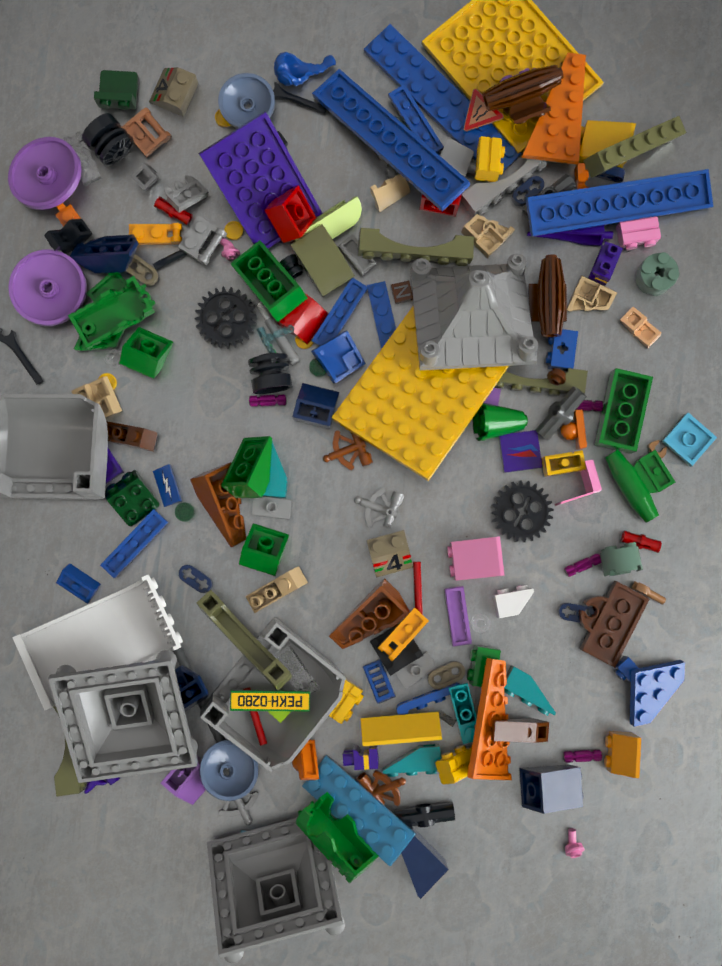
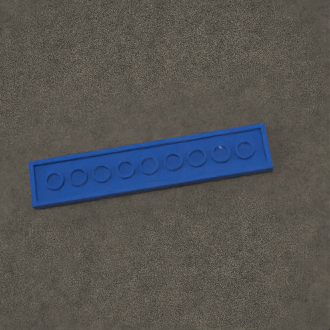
[364,24,522,176]
[312,69,470,211]
[525,169,714,237]

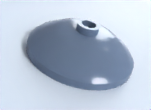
[218,73,275,128]
[199,740,258,801]

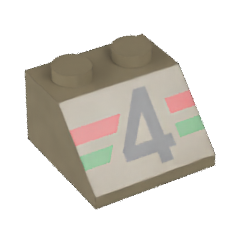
[149,67,198,117]
[366,530,413,578]

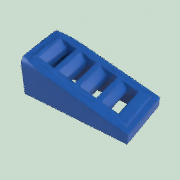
[363,660,396,704]

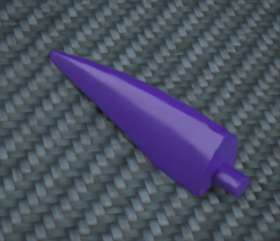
[527,225,613,246]

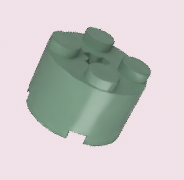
[635,252,680,296]
[600,542,643,577]

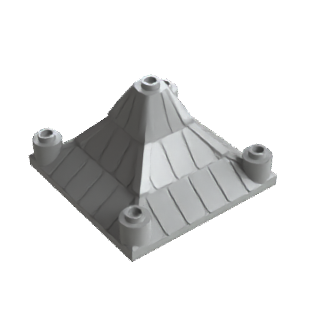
[410,254,538,370]
[48,650,198,783]
[207,818,345,963]

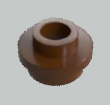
[547,368,566,386]

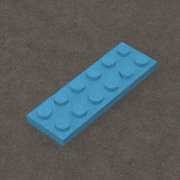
[302,755,416,866]

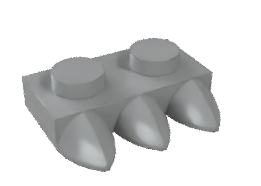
[164,175,209,212]

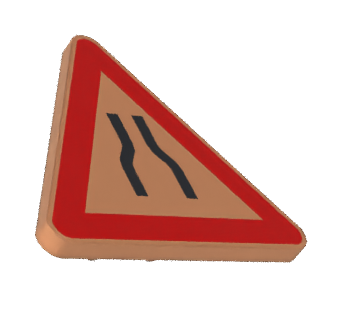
[464,89,504,131]

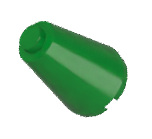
[473,403,528,441]

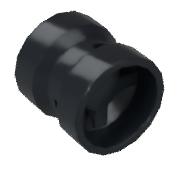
[280,254,305,279]

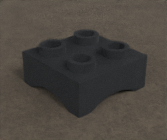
[370,623,424,676]

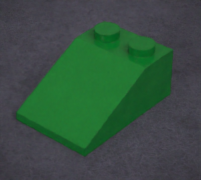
[221,436,272,498]

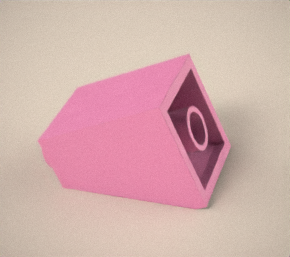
[447,536,505,581]

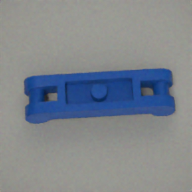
[396,682,460,715]

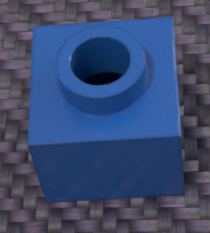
[615,656,639,682]

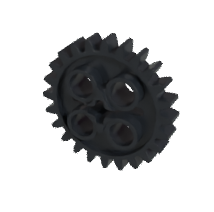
[194,286,257,349]
[490,480,554,543]

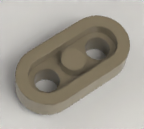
[126,255,158,286]
[428,661,465,689]

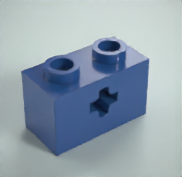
[545,329,578,371]

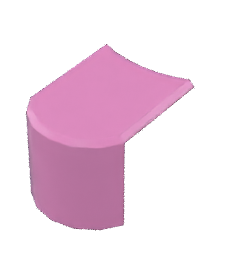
[555,459,602,506]

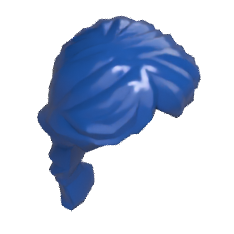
[274,52,336,86]

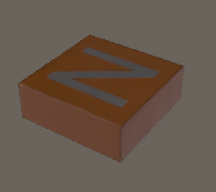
[391,280,413,304]

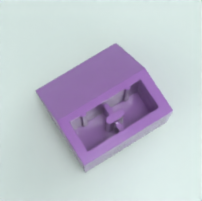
[160,755,205,805]

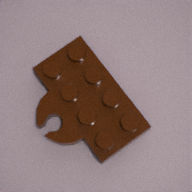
[579,581,650,668]

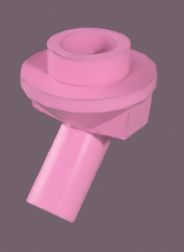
[219,238,240,260]
[564,828,585,858]

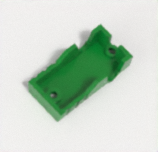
[68,276,156,350]
[296,792,379,884]

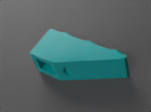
[263,441,288,498]
[504,665,556,716]
[448,682,477,744]
[382,744,441,777]

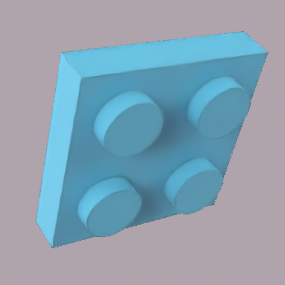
[661,413,717,467]

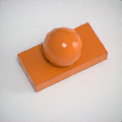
[561,409,587,450]
[292,740,319,780]

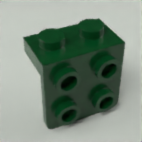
[94,70,138,110]
[105,470,159,526]

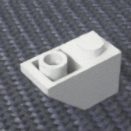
[493,585,534,618]

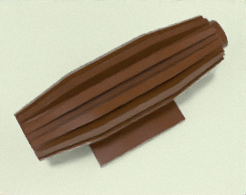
[482,65,564,124]
[528,254,567,337]

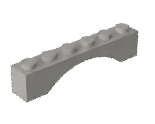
[460,159,548,217]

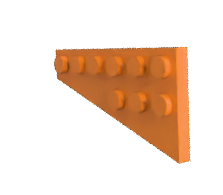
[521,53,586,164]
[467,658,512,780]

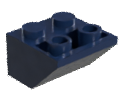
[292,383,340,429]

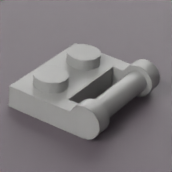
[178,215,227,266]

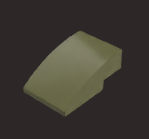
[290,224,355,296]

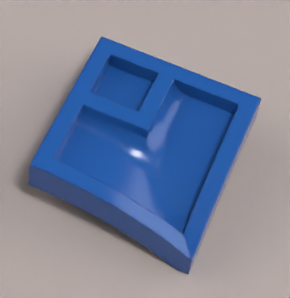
[311,331,366,383]

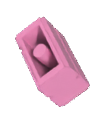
[616,216,661,250]

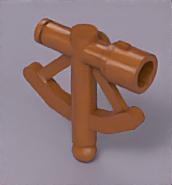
[323,430,373,470]
[356,770,406,806]

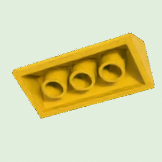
[360,712,442,746]

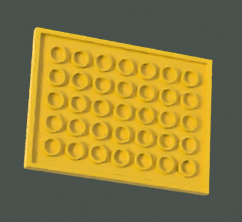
[421,0,604,154]
[332,306,509,481]

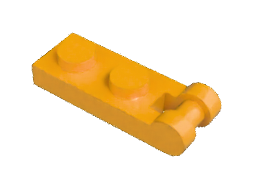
[129,223,182,245]
[378,607,429,661]

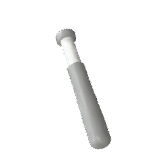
[252,298,299,365]

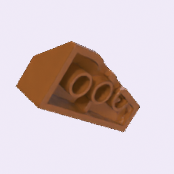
[190,462,246,547]
[329,578,410,649]

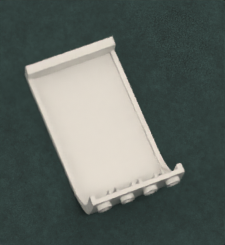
[12,574,183,711]

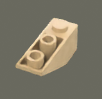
[245,566,308,613]

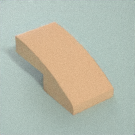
[620,307,661,348]

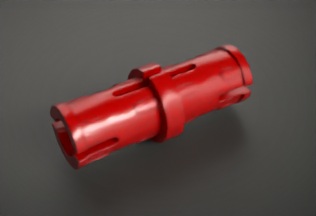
[154,196,193,226]
[621,530,662,553]

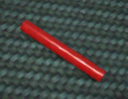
[413,562,423,615]
[243,687,267,746]

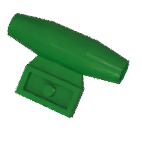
[605,450,676,523]

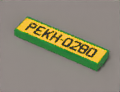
[230,690,310,712]

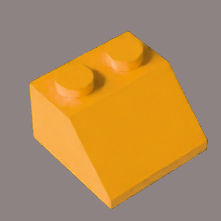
[604,731,641,778]

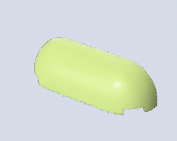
[295,196,362,241]

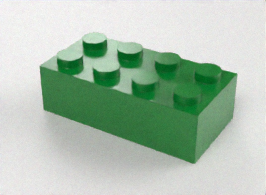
[230,240,308,322]
[594,368,653,454]

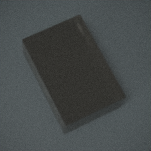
[439,710,456,727]

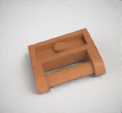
[121,108,172,158]

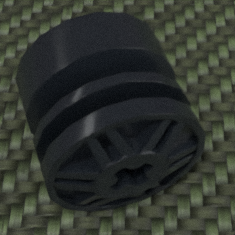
[82,113,134,166]
[248,353,293,394]

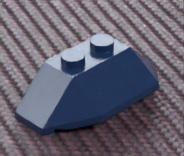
[70,234,139,273]
[175,665,209,712]

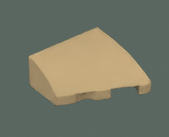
[370,174,410,213]
[461,214,515,258]
[567,275,617,311]
[71,376,122,418]

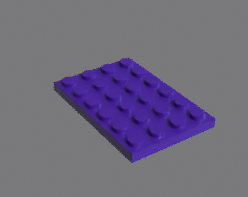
[198,111,323,249]

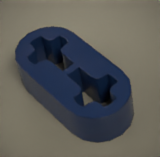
[595,167,626,183]
[512,176,545,207]
[179,565,213,593]
[557,603,594,623]

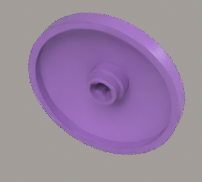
[8,137,82,210]
[9,249,87,326]

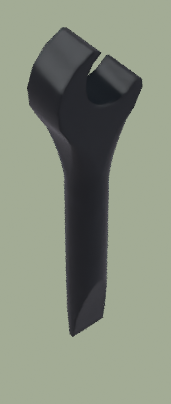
[273,82,327,114]
[153,237,214,270]
[0,328,43,385]

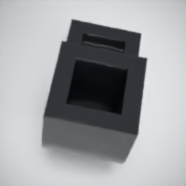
[44,219,92,254]

